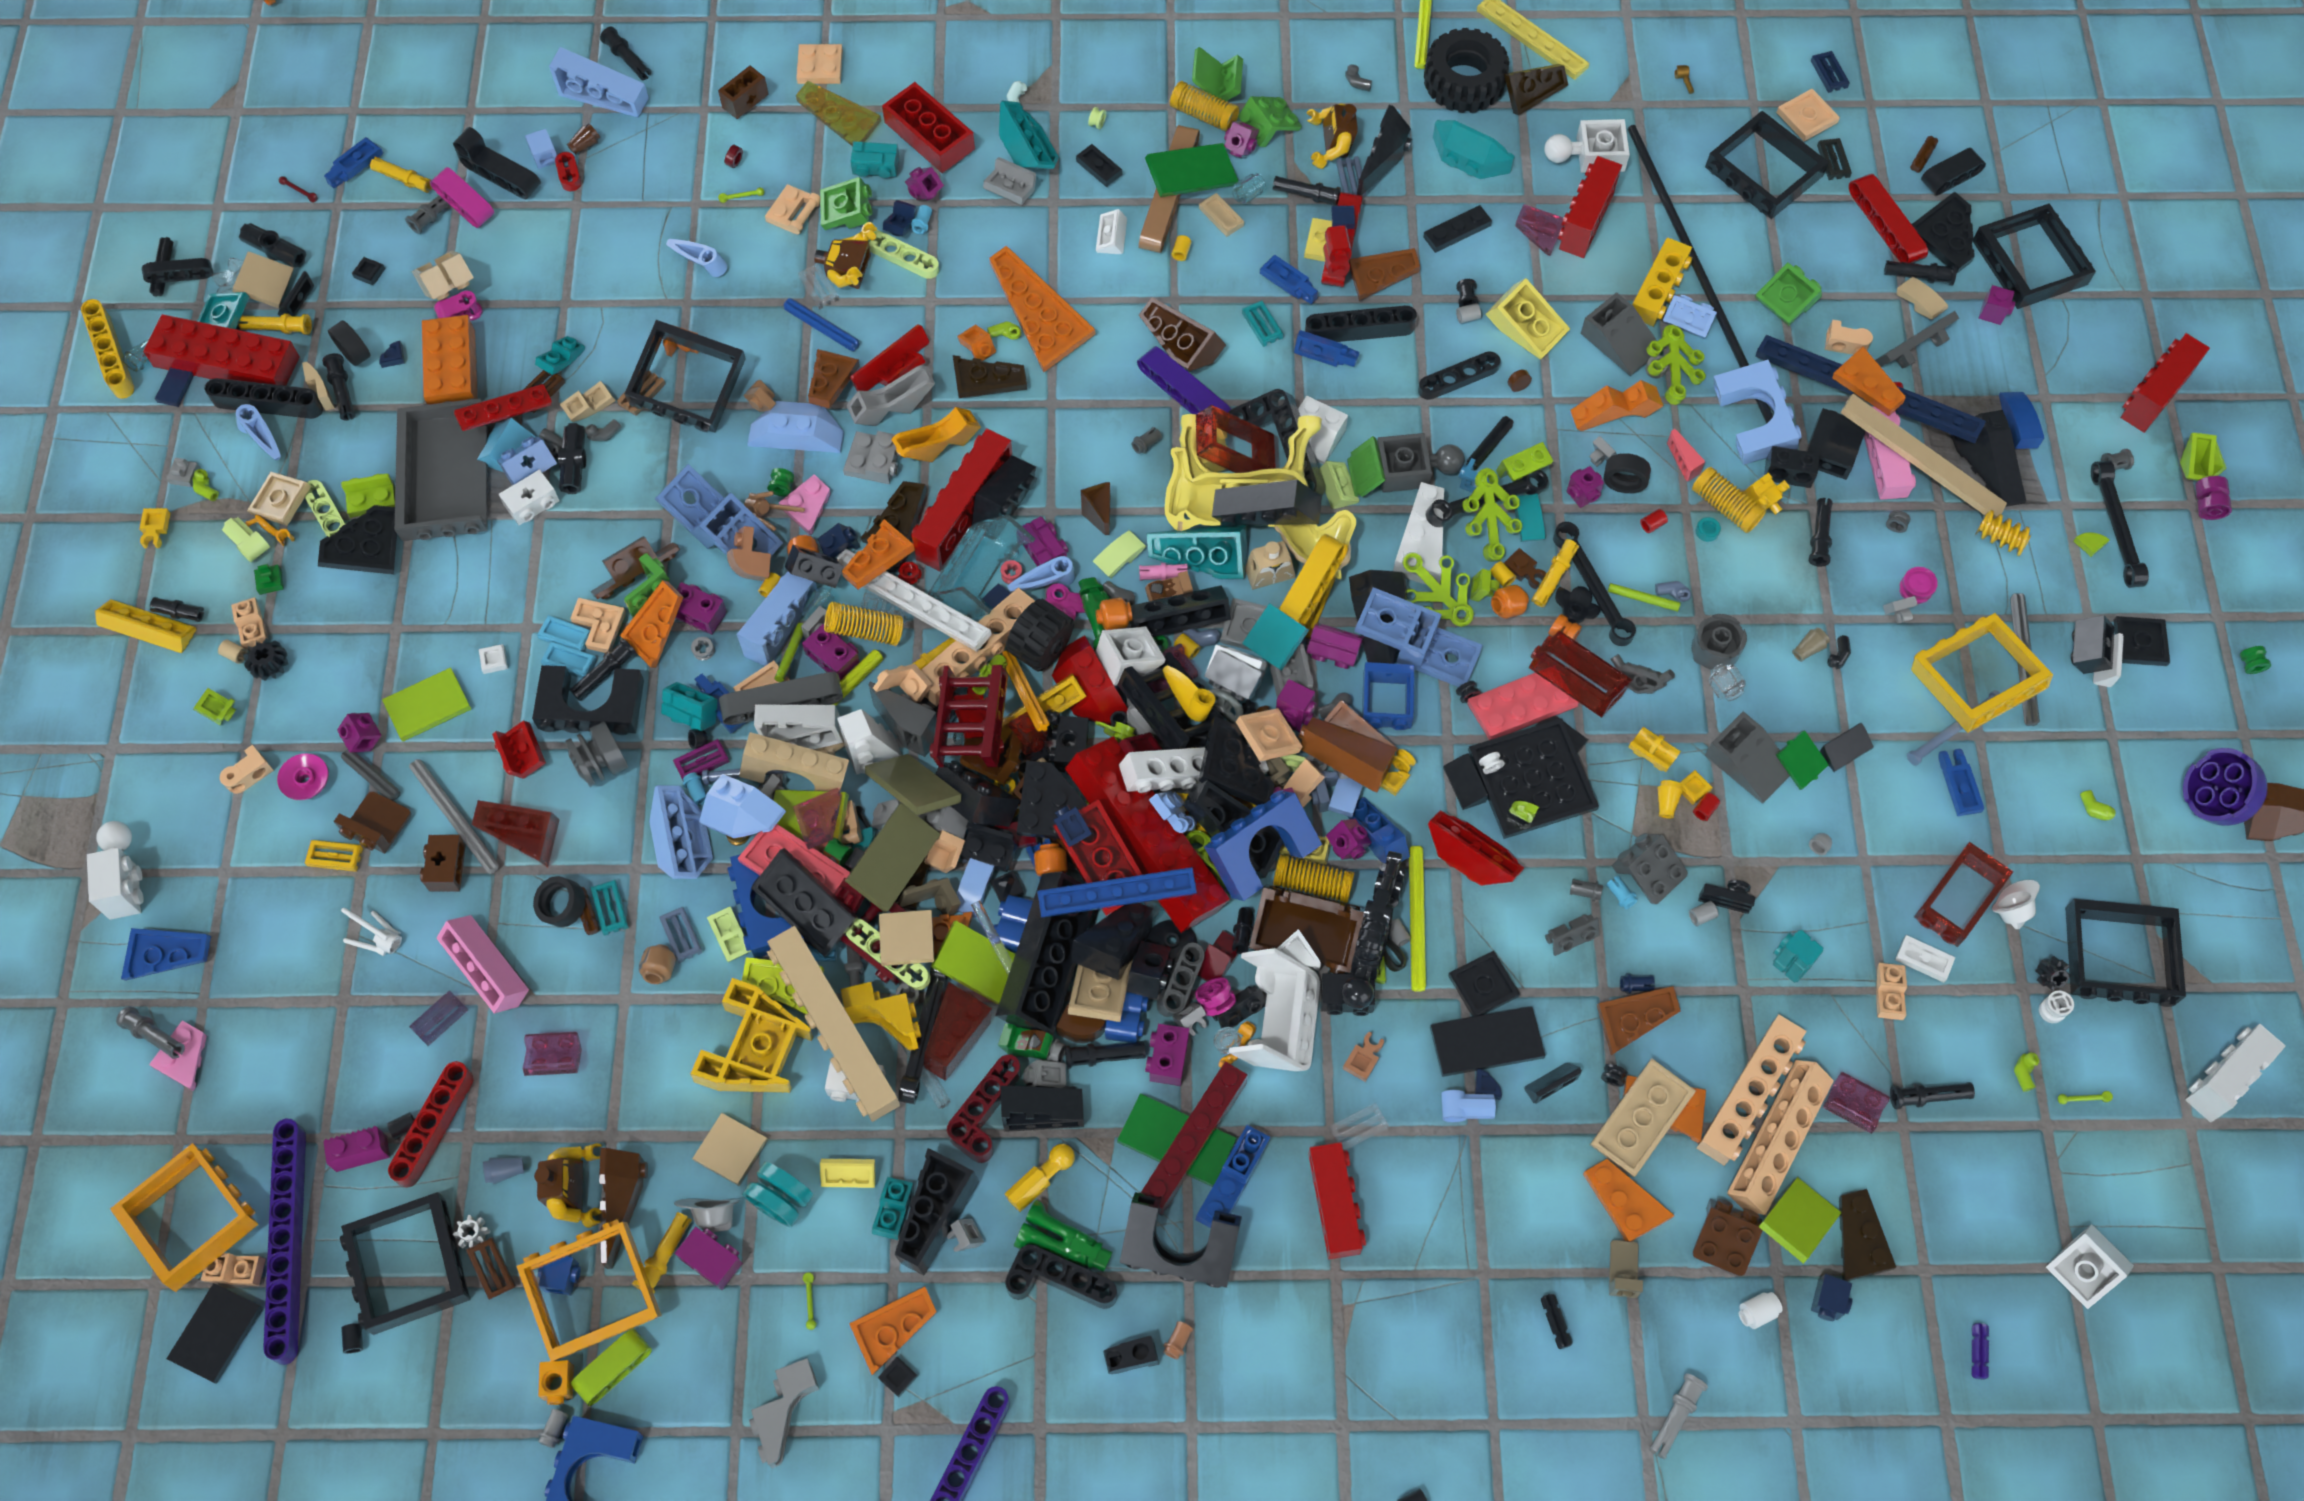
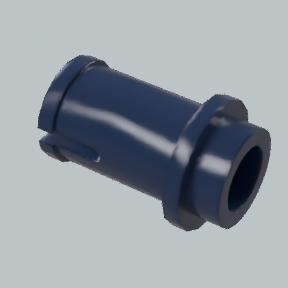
[1620,973,1655,994]

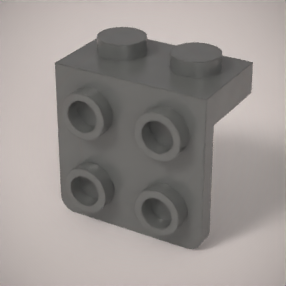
[1611,833,1688,904]

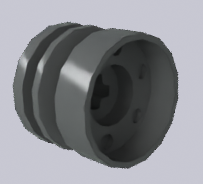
[565,722,629,787]

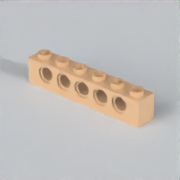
[921,587,1035,706]
[1697,1014,1807,1166]
[1727,1060,1834,1215]

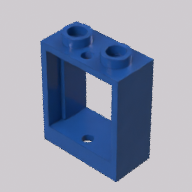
[1362,662,1414,730]

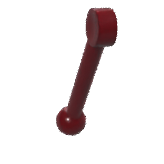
[278,176,318,202]

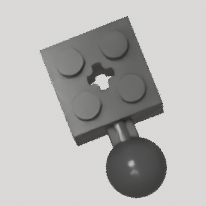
[1377,433,1465,492]

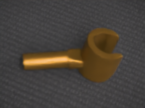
[1674,65,1694,94]

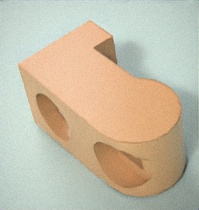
[1825,319,1873,355]
[220,745,274,794]

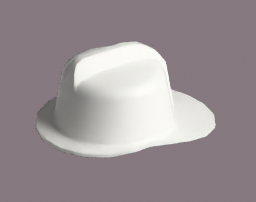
[1992,880,2040,929]

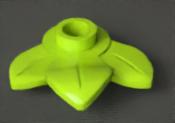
[1095,721,1135,740]

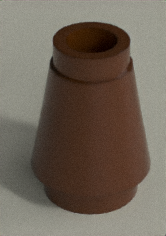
[566,123,600,155]

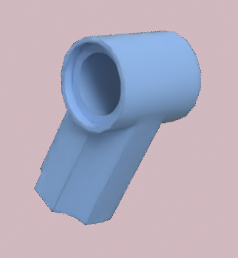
[1441,1090,1496,1122]

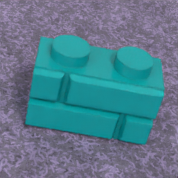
[850,141,899,178]
[661,682,718,731]
[1773,930,1824,983]

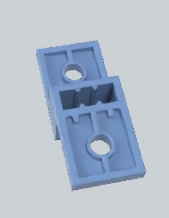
[655,464,783,556]
[1354,587,1483,687]

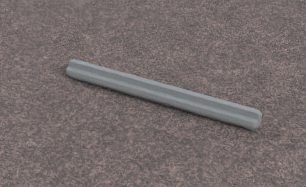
[409,759,500,874]

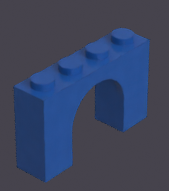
[1204,790,1322,901]
[728,854,810,958]
[545,1416,644,1501]

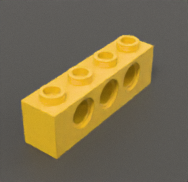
[1632,237,1693,327]

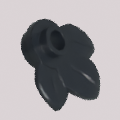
[1555,586,1601,624]

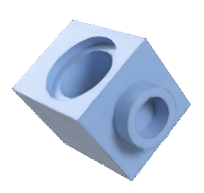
[525,129,557,169]

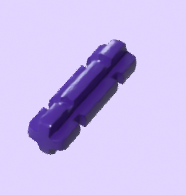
[1972,1323,1989,1380]

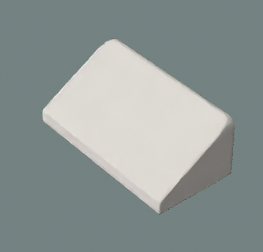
[1096,209,1127,254]
[2093,633,2123,687]

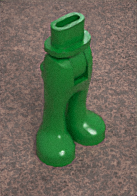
[1078,577,1110,652]
[1014,1200,1113,1272]

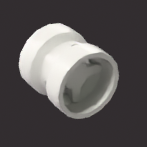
[2039,990,2074,1023]

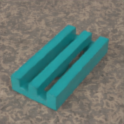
[1242,301,1284,347]
[590,880,629,936]

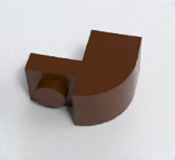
[1056,1004,1106,1043]

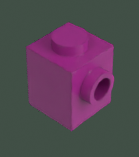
[1978,285,2015,325]

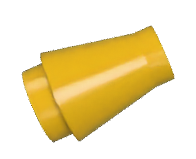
[1657,780,1683,819]

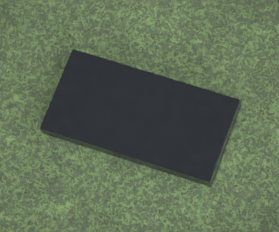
[751,848,858,957]
[1430,1007,1545,1077]

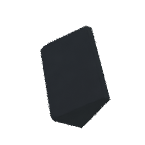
[278,271,314,317]
[1820,723,1874,772]
[1443,753,1488,810]
[1524,1063,1582,1104]

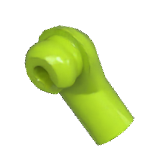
[987,321,1021,340]
[193,469,219,501]
[2080,790,2116,821]
[2014,1052,2039,1092]

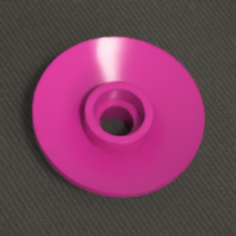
[277,753,329,800]

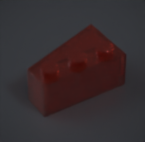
[472,800,560,868]
[924,982,992,1081]

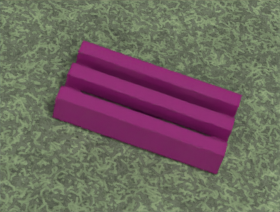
[673,739,730,782]

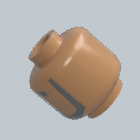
[639,944,676,984]

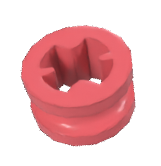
[1000,560,1023,584]

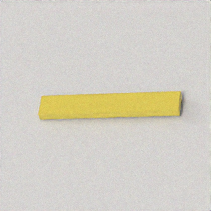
[1477,0,1590,80]

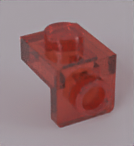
[1009,712,1048,755]

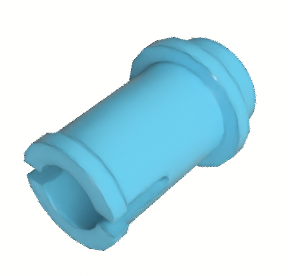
[911,205,933,234]
[683,772,707,806]
[1606,876,1637,909]

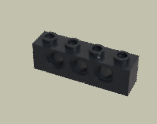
[1130,585,1231,637]

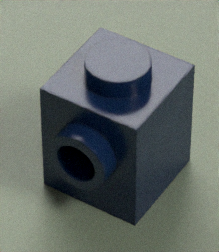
[1811,1274,1853,1321]

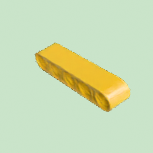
[81,299,134,399]
[1279,534,1348,627]

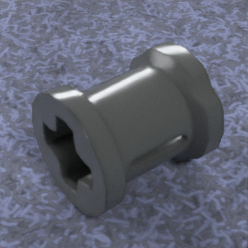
[2101,449,2134,470]

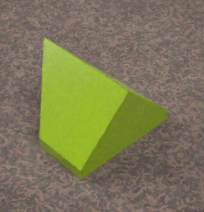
[2180,432,2227,481]

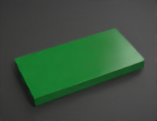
[1145,143,1239,197]
[1117,1093,1237,1187]

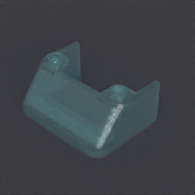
[928,514,1036,618]

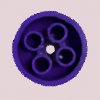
[2183,748,2268,826]

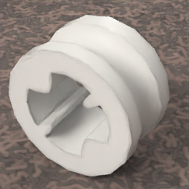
[1479,752,1505,774]

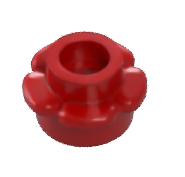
[898,562,922,585]

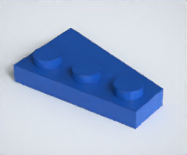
[121,928,211,981]

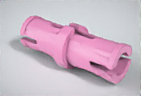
[1139,562,1187,581]

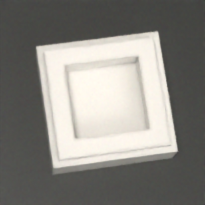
[479,644,508,674]

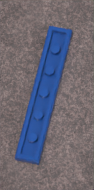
[1037,867,1197,918]

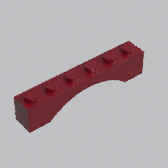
[1140,1061,1248,1216]

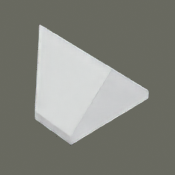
[1277,929,1321,971]

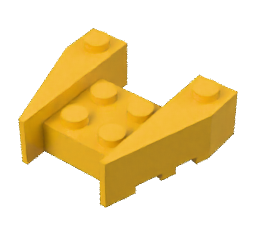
[690,978,813,1093]

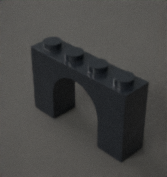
[532,665,644,735]
[1119,1192,1242,1288]

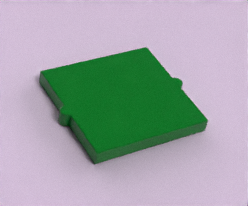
[1776,730,1829,790]

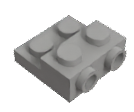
[843,431,901,484]

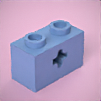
[497,436,557,485]

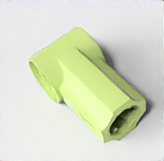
[222,517,270,562]

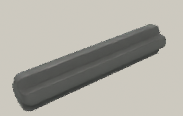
[341,749,400,801]

